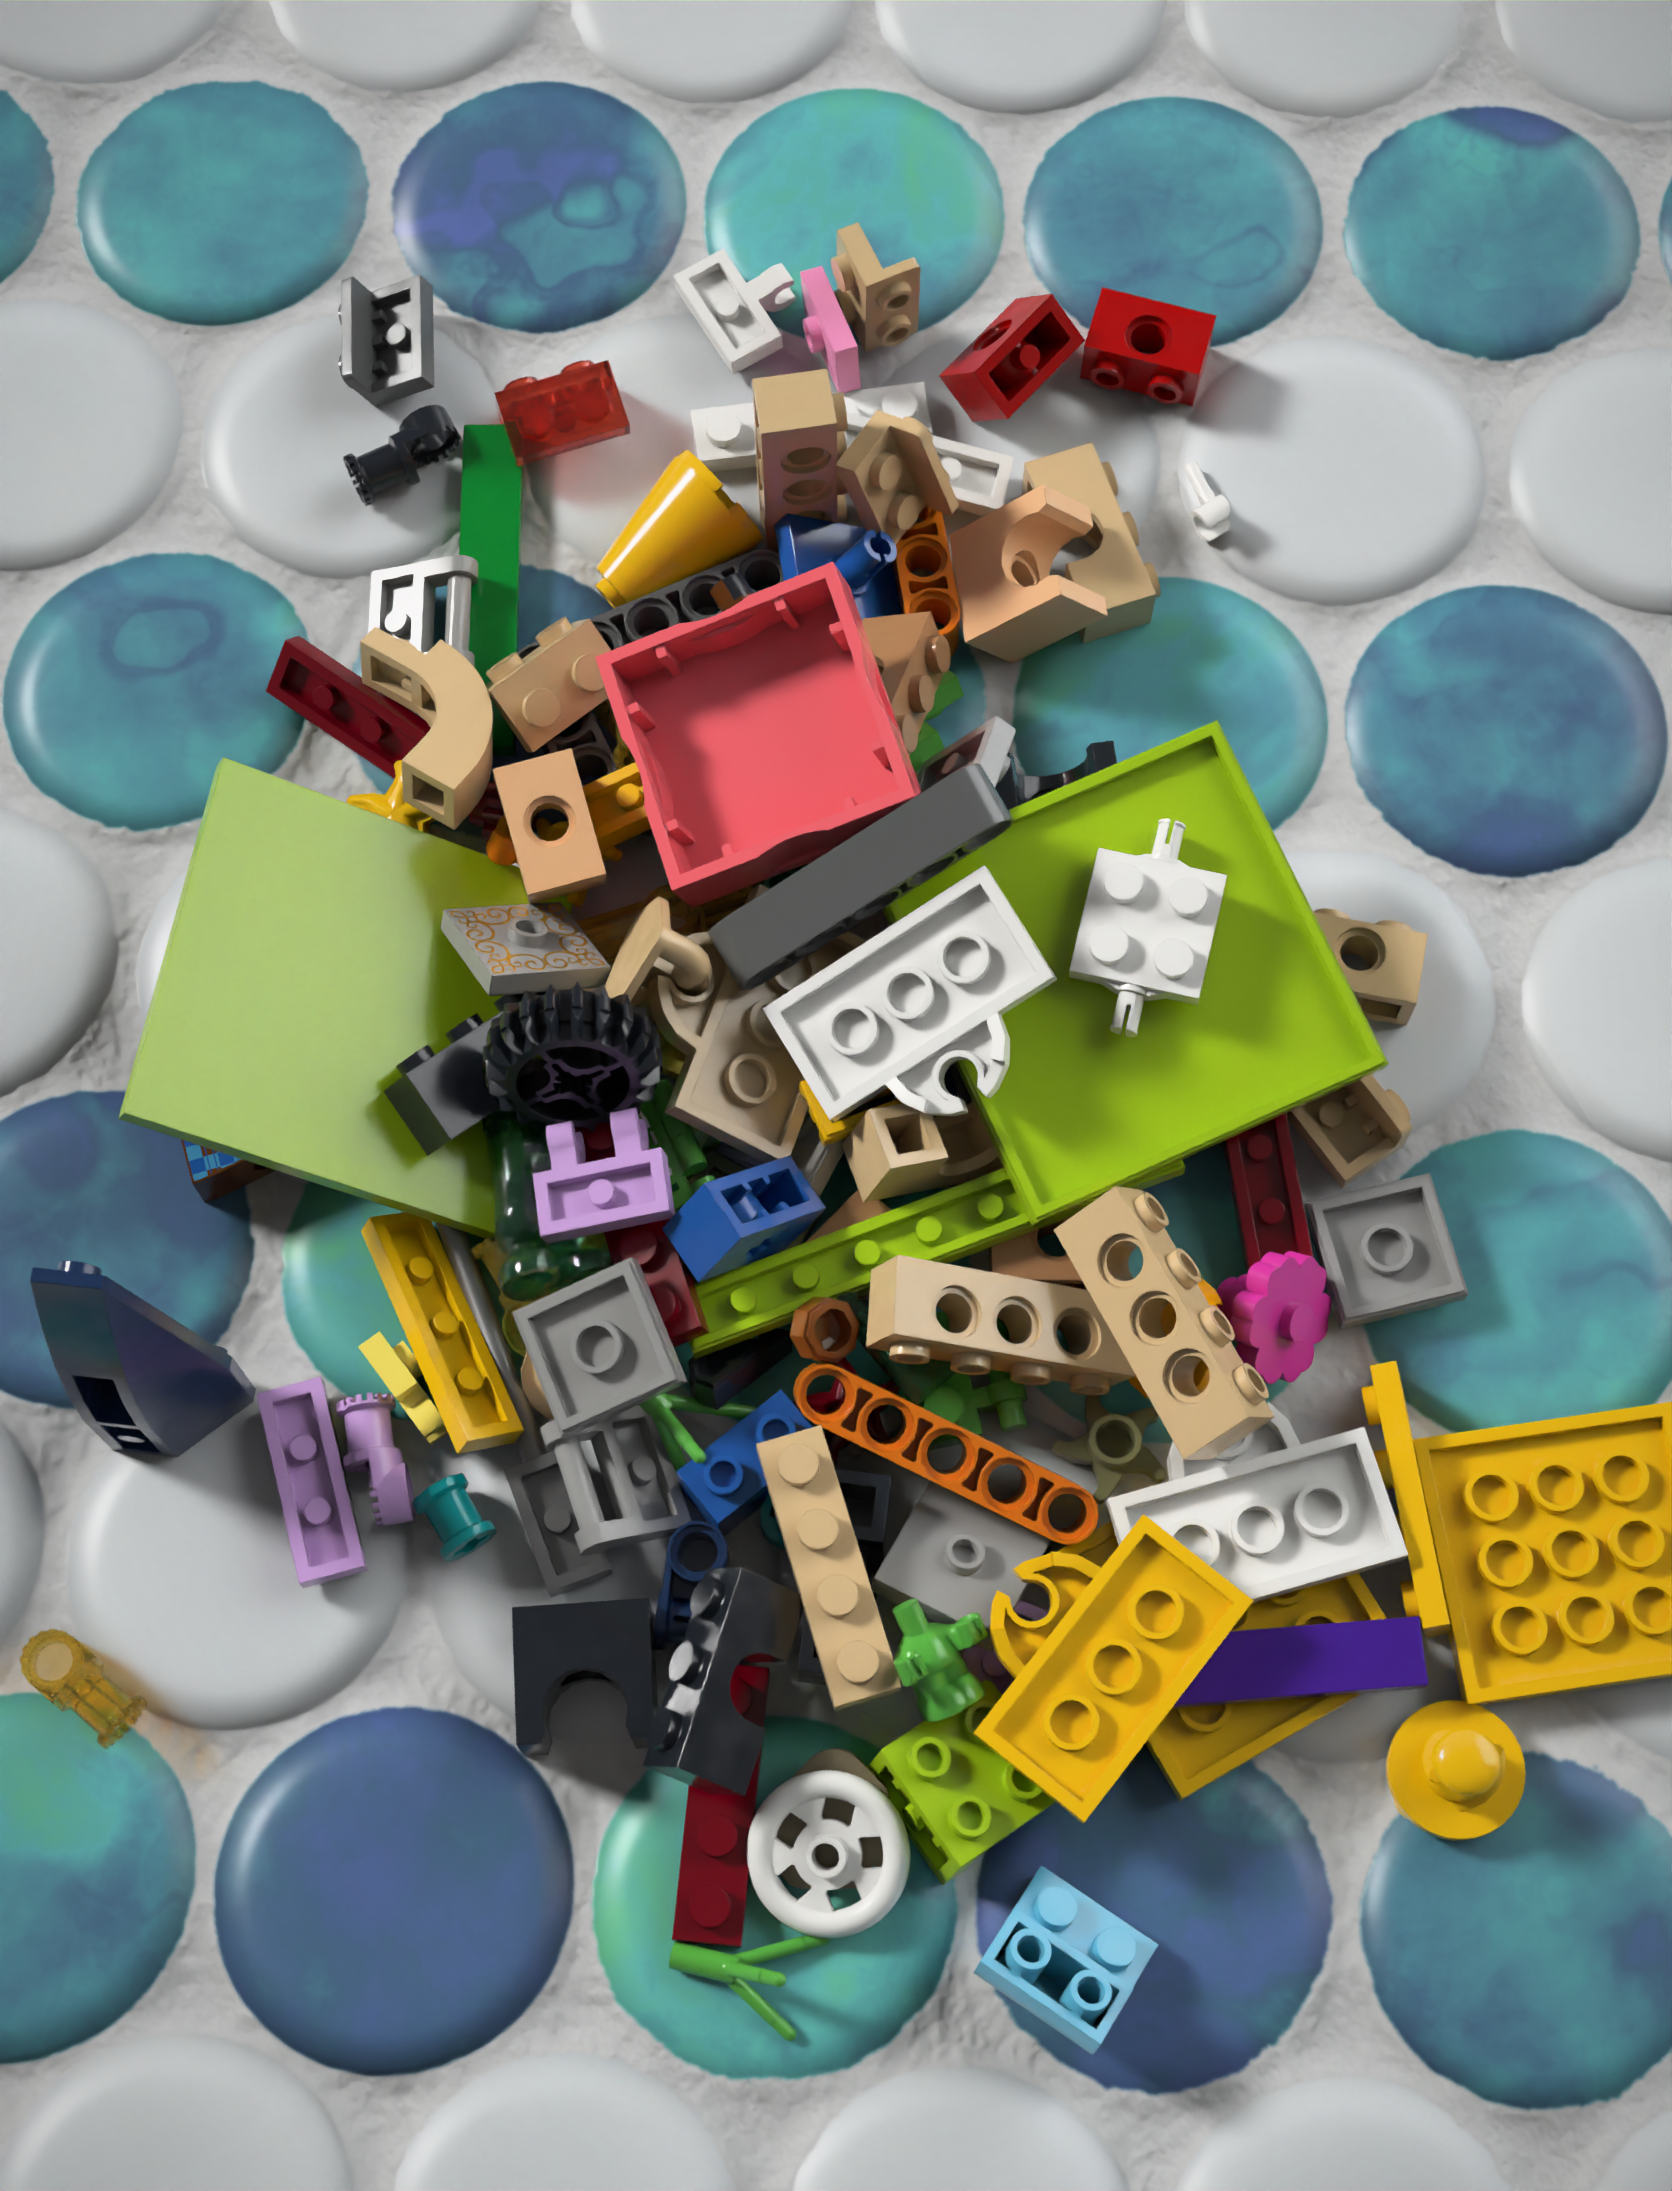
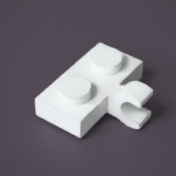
[673,249,796,375]

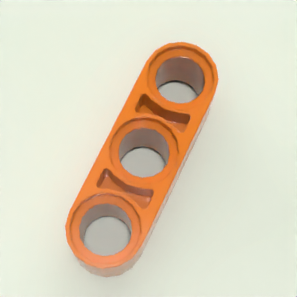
[892,507,960,656]

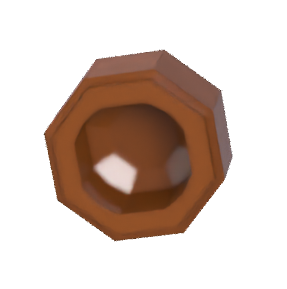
[790,1297,860,1363]

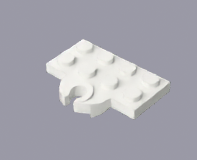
[763,866,1057,1122]
[1106,1402,1408,1603]

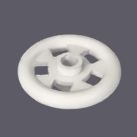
[746,1770,911,1938]

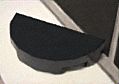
[688,1328,793,1410]

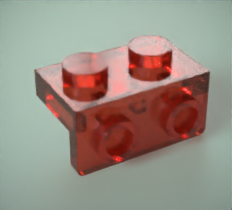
[495,360,630,466]

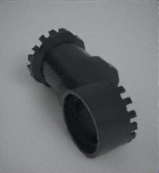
[343,405,461,506]

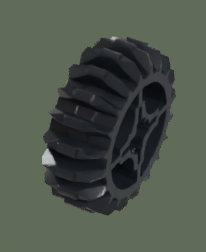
[483,981,663,1133]

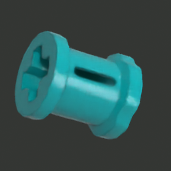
[412,1473,497,1562]

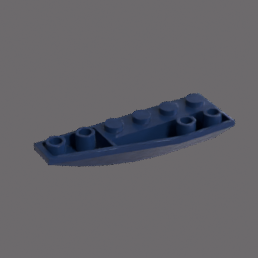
[30,1261,256,1457]

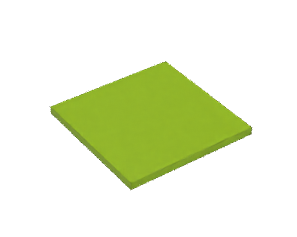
[882,720,1389,1227]
[118,757,573,1240]

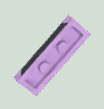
[256,1376,368,1588]

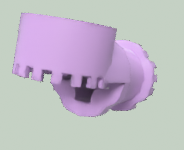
[336,1393,416,1527]

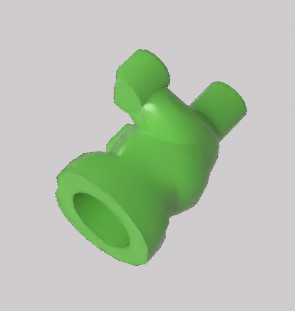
[892,1598,989,1722]

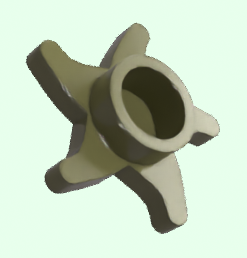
[1052,1395,1166,1504]

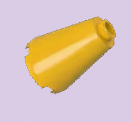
[595,449,763,608]

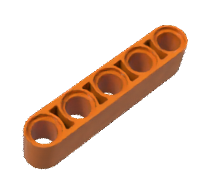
[793,1362,1099,1545]

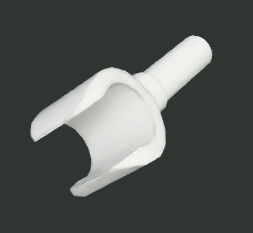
[1184,462,1230,542]

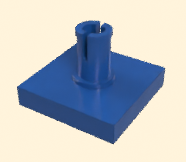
[774,513,902,620]

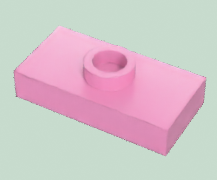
[800,266,861,393]

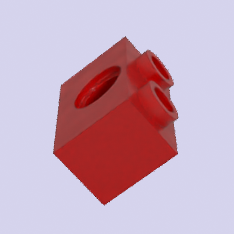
[1080,287,1216,406]
[939,294,1085,422]

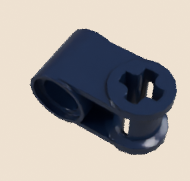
[654,1521,730,1651]

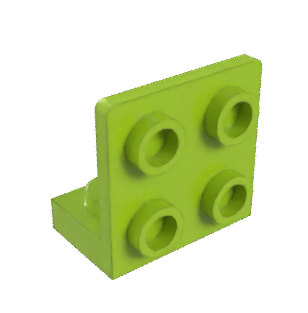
[868,1680,1056,1886]

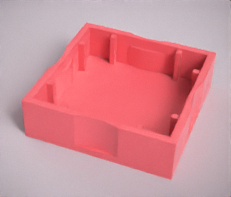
[595,562,922,908]

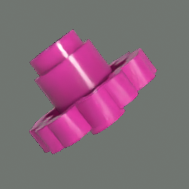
[1217,1251,1332,1384]

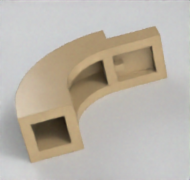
[360,627,493,830]

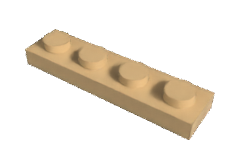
[756,1425,902,1711]

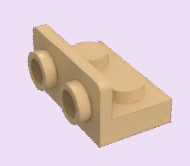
[835,410,959,545]

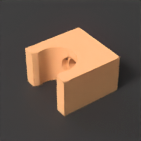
[949,484,1108,663]
[493,748,606,904]

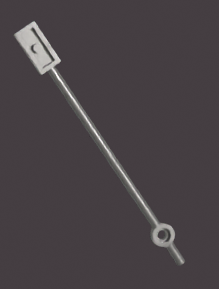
[435,1222,614,1598]

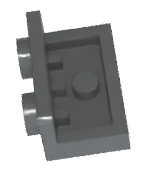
[338,275,435,407]

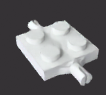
[1069,819,1227,1037]

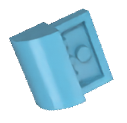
[973,1865,1158,2055]

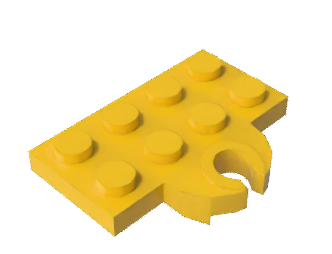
[973,1514,1254,1823]

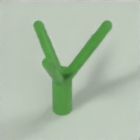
[639,1393,756,1472]
[669,1935,830,2041]

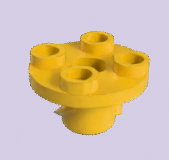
[1386,1700,1526,1841]

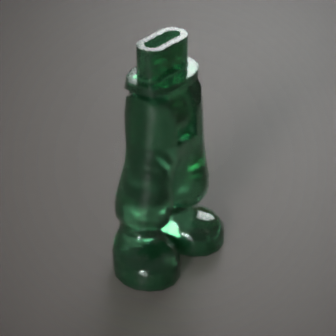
[482,1086,614,1302]

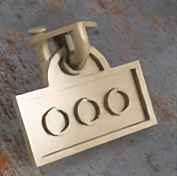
[563,884,866,1163]

